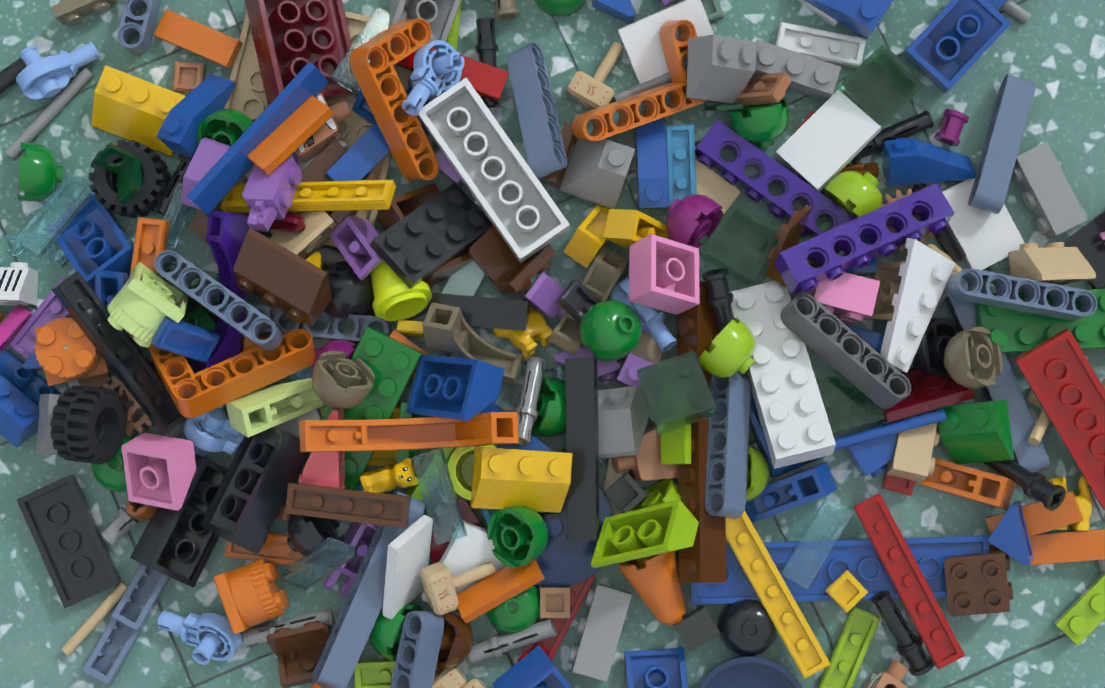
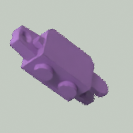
[242,152,302,232]
[323,522,378,598]

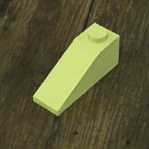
[226,378,325,437]

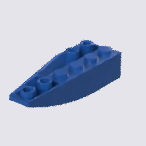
[0,350,61,448]

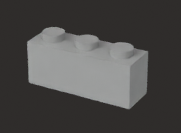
[753,39,841,102]
[1011,142,1088,239]
[568,583,632,682]

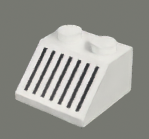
[0,262,38,306]

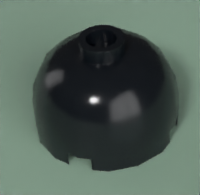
[324,261,374,319]
[912,317,964,376]
[287,514,345,559]
[717,599,777,656]

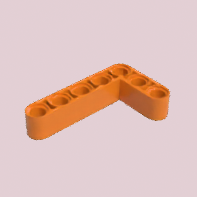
[349,18,439,181]
[572,20,706,141]
[149,329,316,418]

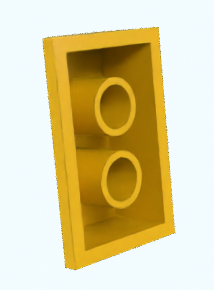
[91,65,186,157]
[471,447,572,513]

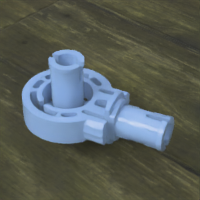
[402,40,464,116]
[16,42,100,100]
[611,276,677,353]
[183,408,244,457]
[157,610,243,665]

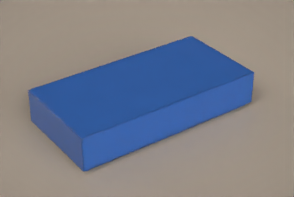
[151,316,220,363]

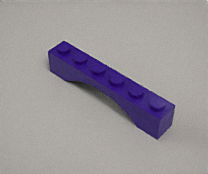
[191,210,250,374]

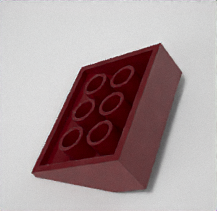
[244,0,360,106]

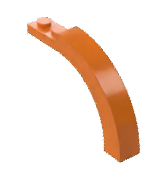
[299,412,519,452]

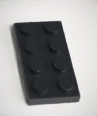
[370,182,493,289]
[17,474,121,608]

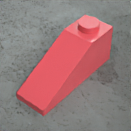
[298,408,345,489]

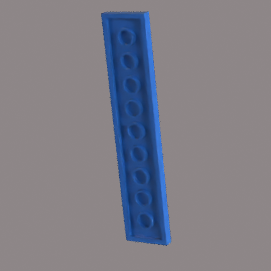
[690,536,990,605]

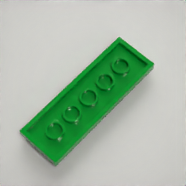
[975,289,1105,353]
[295,326,422,490]

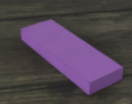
[9,276,72,360]

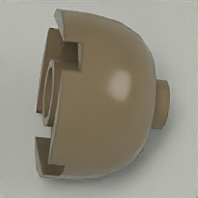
[944,326,1003,388]
[312,351,375,409]

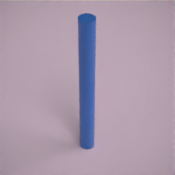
[834,409,947,451]

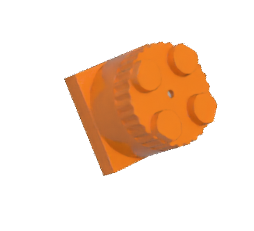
[34,317,109,387]
[213,558,290,634]

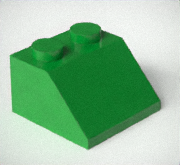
[937,400,1014,464]

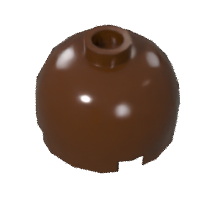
[436,610,473,670]

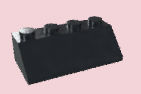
[199,426,309,554]
[130,454,228,588]

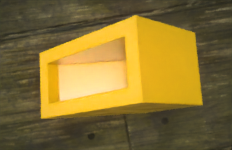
[563,204,610,268]

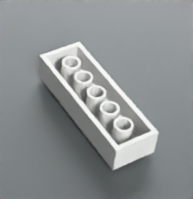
[418,78,570,263]
[731,281,836,469]

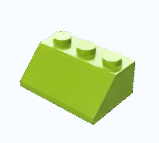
[591,500,699,568]

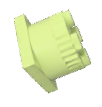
[107,262,188,348]

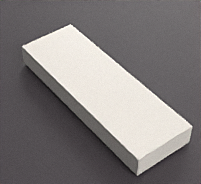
[775,22,866,69]

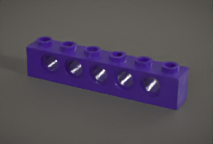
[695,119,856,254]
[774,183,955,294]

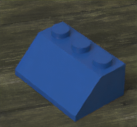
[406,355,505,421]

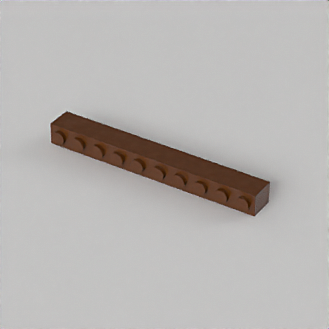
[677,281,726,583]

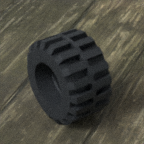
[89,140,171,218]
[50,385,127,464]

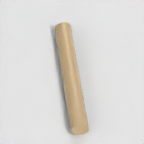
[61,581,129,656]

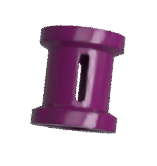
[934,109,969,146]

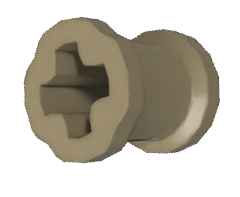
[494,0,520,21]

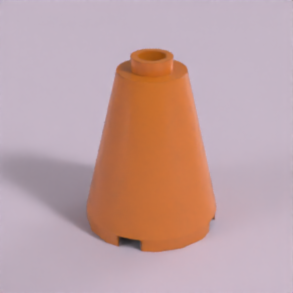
[618,550,686,626]

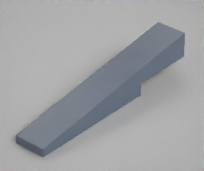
[82,564,171,685]

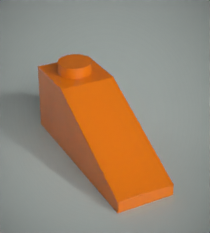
[915,457,1016,511]

